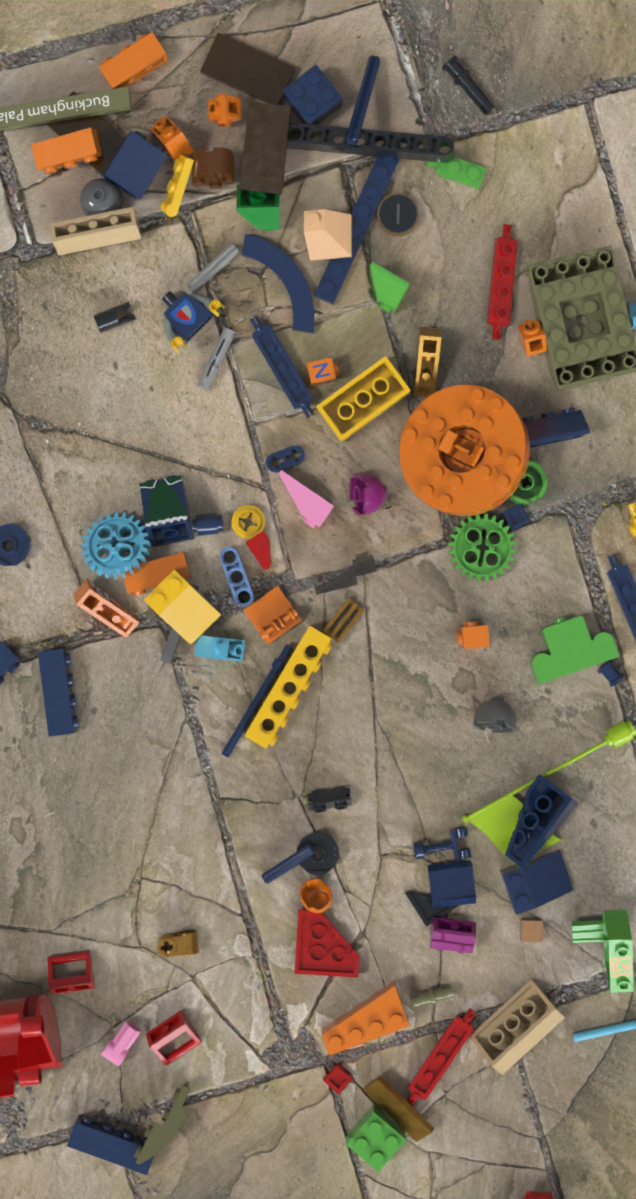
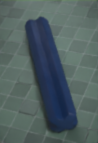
[261,844,316,884]

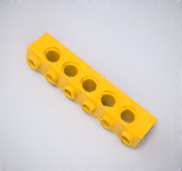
[244,626,333,749]

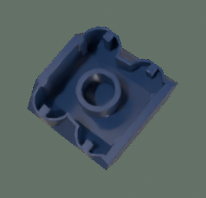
[427,860,477,908]

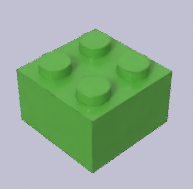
[346,1105,406,1173]

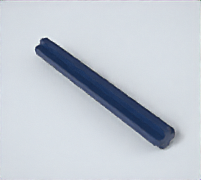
[346,55,380,145]

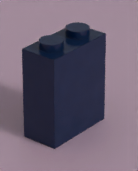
[102,131,168,201]

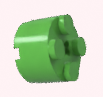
[508,461,548,505]

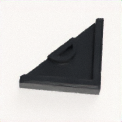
[405,890,459,926]

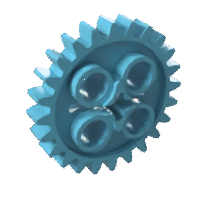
[81,512,151,579]

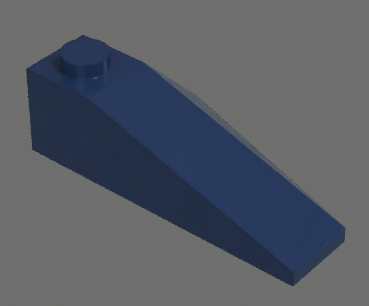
[505,774,578,869]

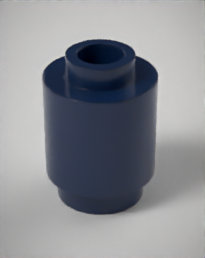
[192,513,224,536]

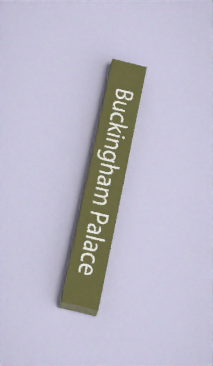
[0,87,132,131]

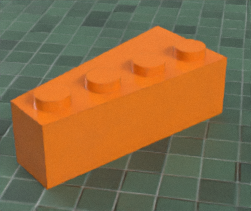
[322,980,410,1056]

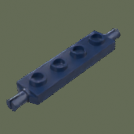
[250,315,315,419]
[606,554,636,642]

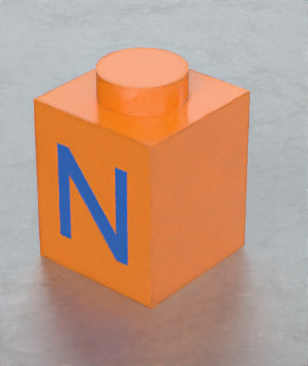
[307,357,339,386]

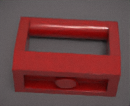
[245,531,271,570]
[47,951,95,995]
[146,1010,202,1066]

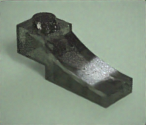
[315,552,377,595]

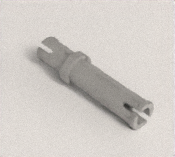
[197,327,236,391]

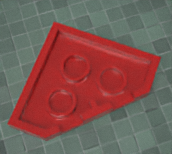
[295,909,360,978]

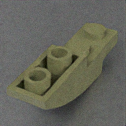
[133,1086,190,1165]

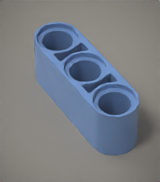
[220,547,254,607]

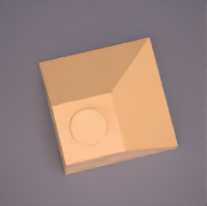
[304,209,352,261]

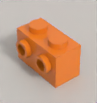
[455,621,490,649]

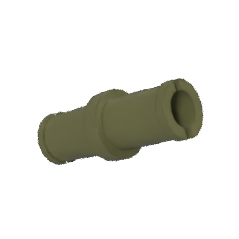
[410,984,454,1009]

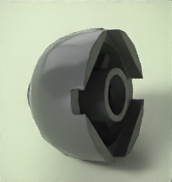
[80,178,123,216]
[473,697,517,733]

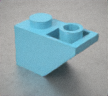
[194,635,245,661]

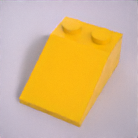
[144,569,221,645]

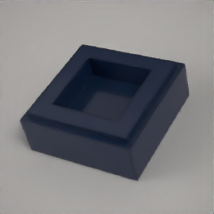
[502,504,530,531]

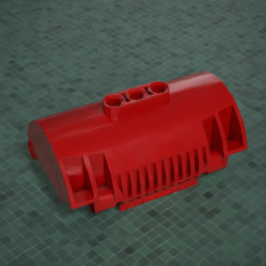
[0,994,62,1098]

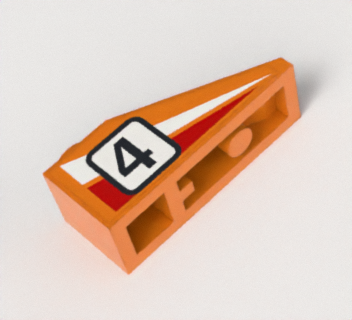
[74,578,140,638]

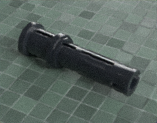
[442,55,495,116]

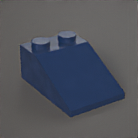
[500,850,574,915]

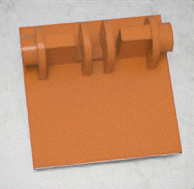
[243,586,302,644]

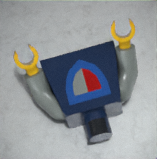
[162,291,225,353]

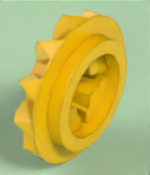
[231,505,265,539]

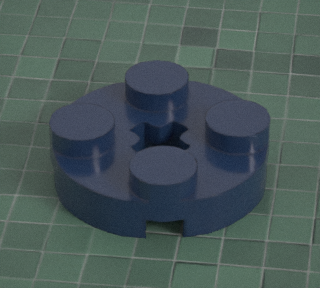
[0,524,31,566]

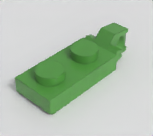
[426,157,486,190]

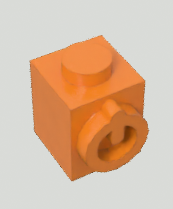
[518,319,547,357]

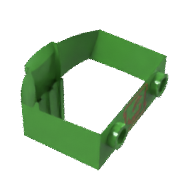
[572,910,634,993]

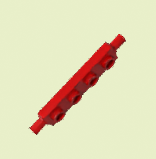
[487,224,518,340]
[407,1008,477,1107]

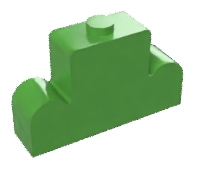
[530,616,620,684]

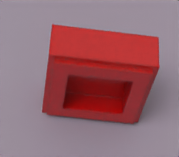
[323,1063,353,1094]

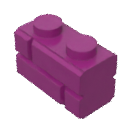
[430,917,476,953]

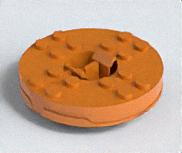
[399,385,530,516]

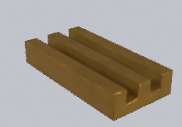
[322,597,365,643]

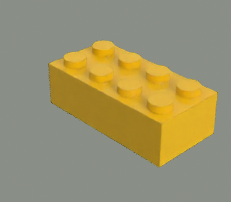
[316,356,411,443]

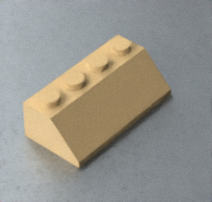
[469,980,565,1075]

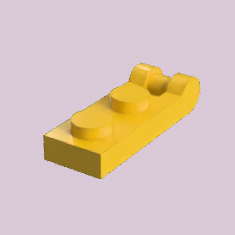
[160,154,194,217]

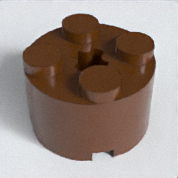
[191,147,235,189]

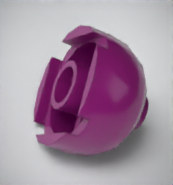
[349,472,387,515]

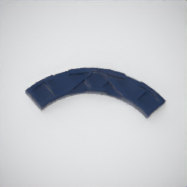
[242,234,314,334]

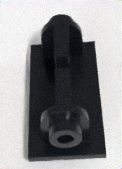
[307,786,352,813]

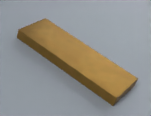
[363,1076,434,1142]

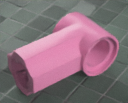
[101,1020,141,1067]

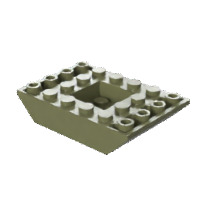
[528,245,636,391]

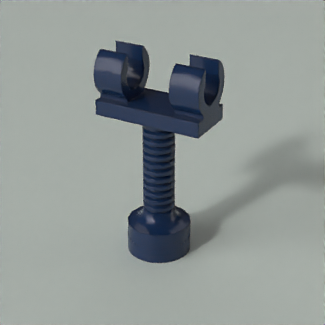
[413,827,472,860]

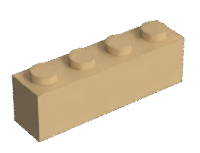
[50,207,141,255]

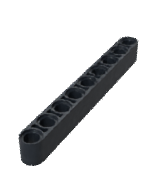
[287,123,454,163]

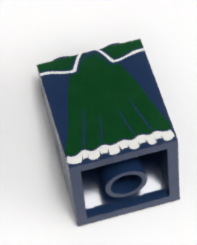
[139,475,194,547]

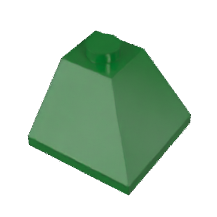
[236,185,280,231]

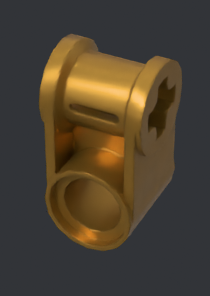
[157,930,199,957]

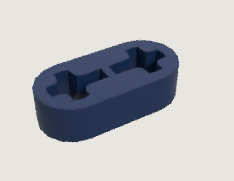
[266,446,305,473]

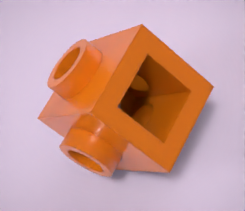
[208,94,242,127]

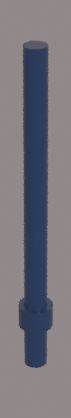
[221,644,293,758]

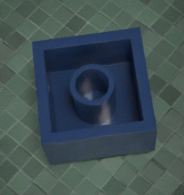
[282,64,342,125]

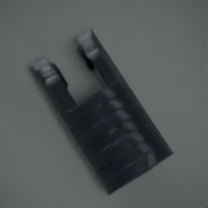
[93,302,136,333]

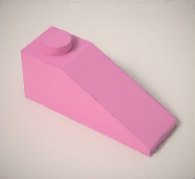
[279,470,334,529]

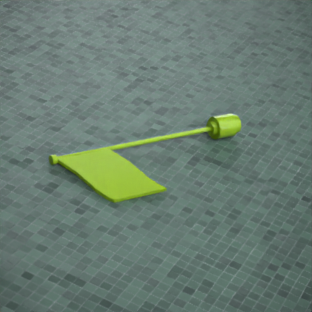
[461,720,636,864]

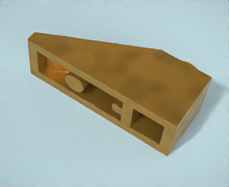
[414,327,442,397]

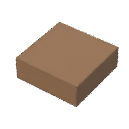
[520,919,543,942]

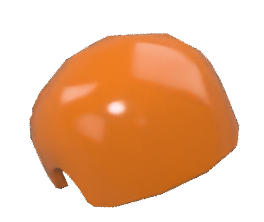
[299,878,334,913]

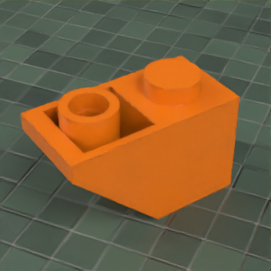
[150,116,194,161]

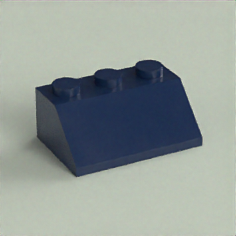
[522,407,590,448]

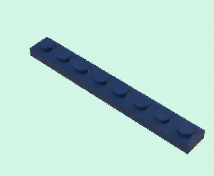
[314,141,402,305]

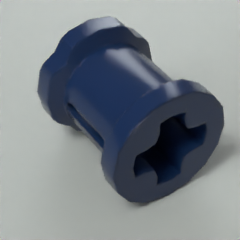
[597,659,625,687]

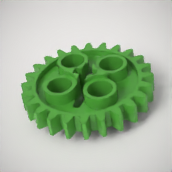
[447,513,517,582]

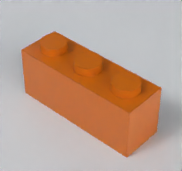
[99,32,168,89]
[31,127,103,174]
[124,552,191,597]

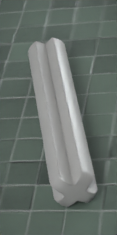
[187,244,239,293]

